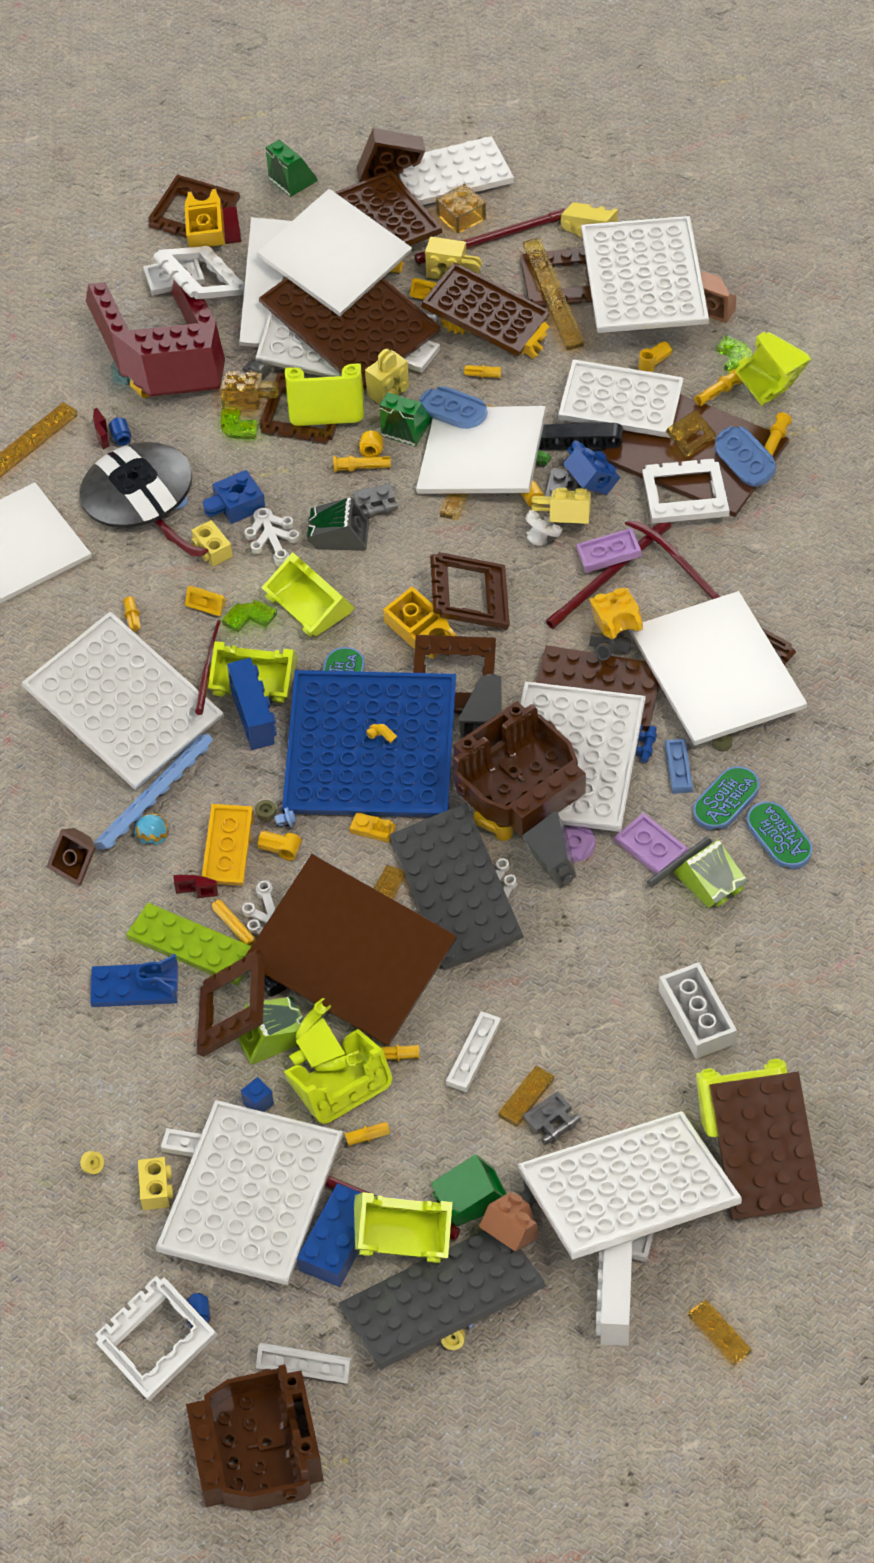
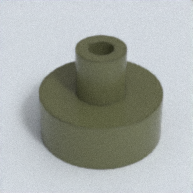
[712,734,733,752]
[255,800,277,822]

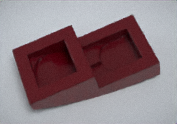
[222,206,242,244]
[93,408,110,449]
[173,875,218,898]

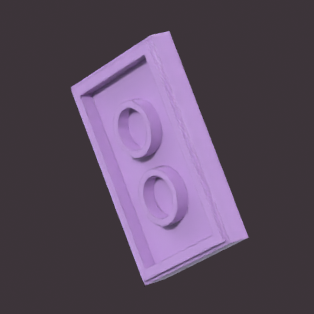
[576,528,642,573]
[614,813,689,874]

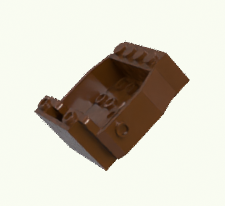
[453,701,586,838]
[186,1364,324,1511]

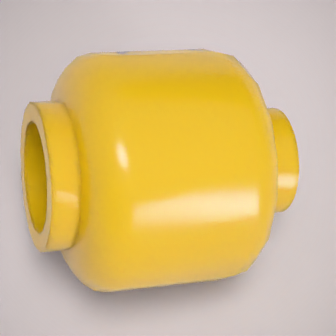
[358,430,384,457]

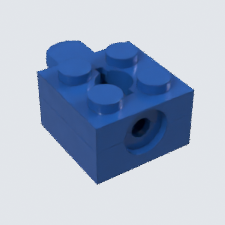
[563,441,621,495]
[203,470,265,524]

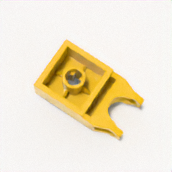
[185,189,225,248]
[383,586,456,659]
[590,588,643,639]

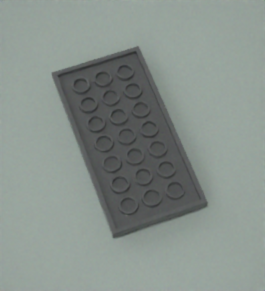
[389,803,524,970]
[339,1231,546,1370]

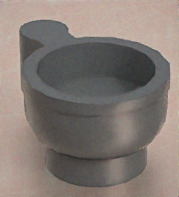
[243,360,269,384]

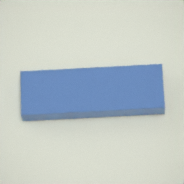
[665,739,693,794]

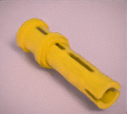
[694,369,742,406]
[764,412,792,456]
[333,455,391,473]

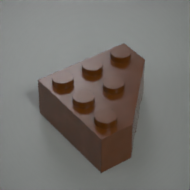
[356,128,425,182]

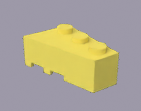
[561,202,618,238]

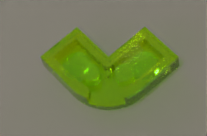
[716,335,752,372]
[220,406,258,439]
[222,600,277,633]

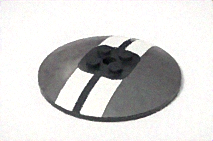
[80,442,192,528]

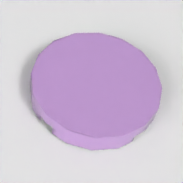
[565,826,596,862]

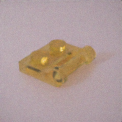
[666,409,716,457]

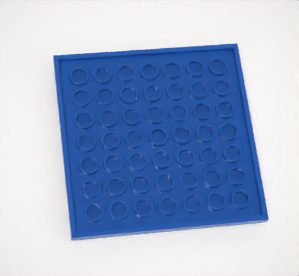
[282,670,456,817]

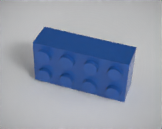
[227,658,277,750]
[297,1183,361,1287]

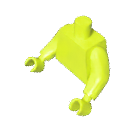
[289,998,363,1071]

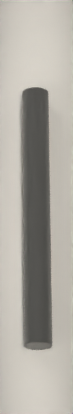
[647,836,712,888]

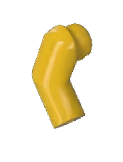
[366,724,397,744]

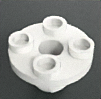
[525,510,563,546]

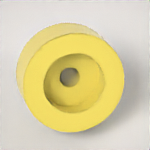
[80,1151,104,1174]
[441,1329,465,1350]

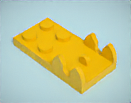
[202,804,254,886]

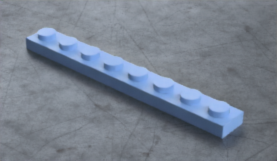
[93,734,213,850]

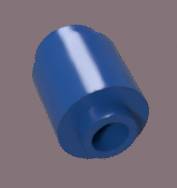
[109,417,132,446]
[186,1293,211,1328]

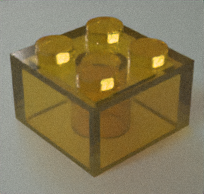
[436,183,486,234]

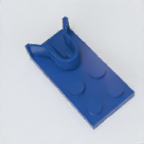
[90,954,178,1007]

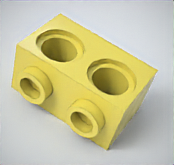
[191,520,233,567]
[138,1157,173,1210]

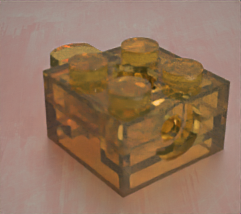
[221,371,279,410]

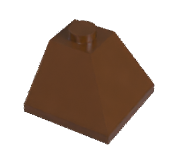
[46,828,96,886]

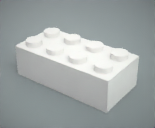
[659,962,737,1059]
[596,1240,632,1346]

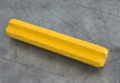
[212,899,255,946]

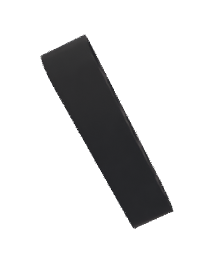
[538,422,623,450]

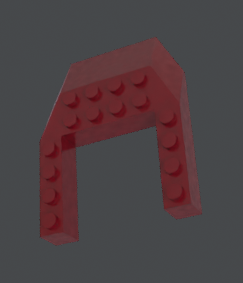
[86,274,225,397]

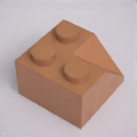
[701,271,737,323]
[479,1192,539,1252]

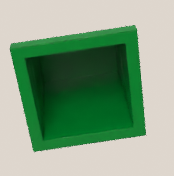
[431,1154,507,1226]

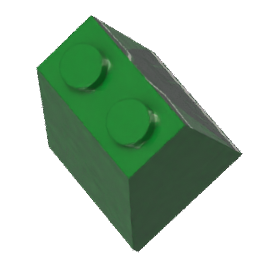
[265,139,318,197]
[379,392,431,447]

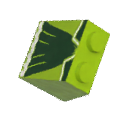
[674,839,748,908]
[237,997,304,1065]

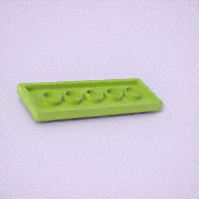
[126,903,251,986]

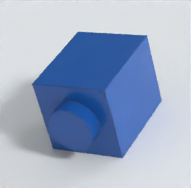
[241,1077,274,1112]

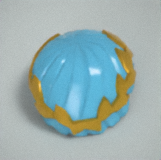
[134,813,169,845]

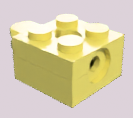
[425,237,482,280]
[365,349,409,405]
[532,488,591,524]

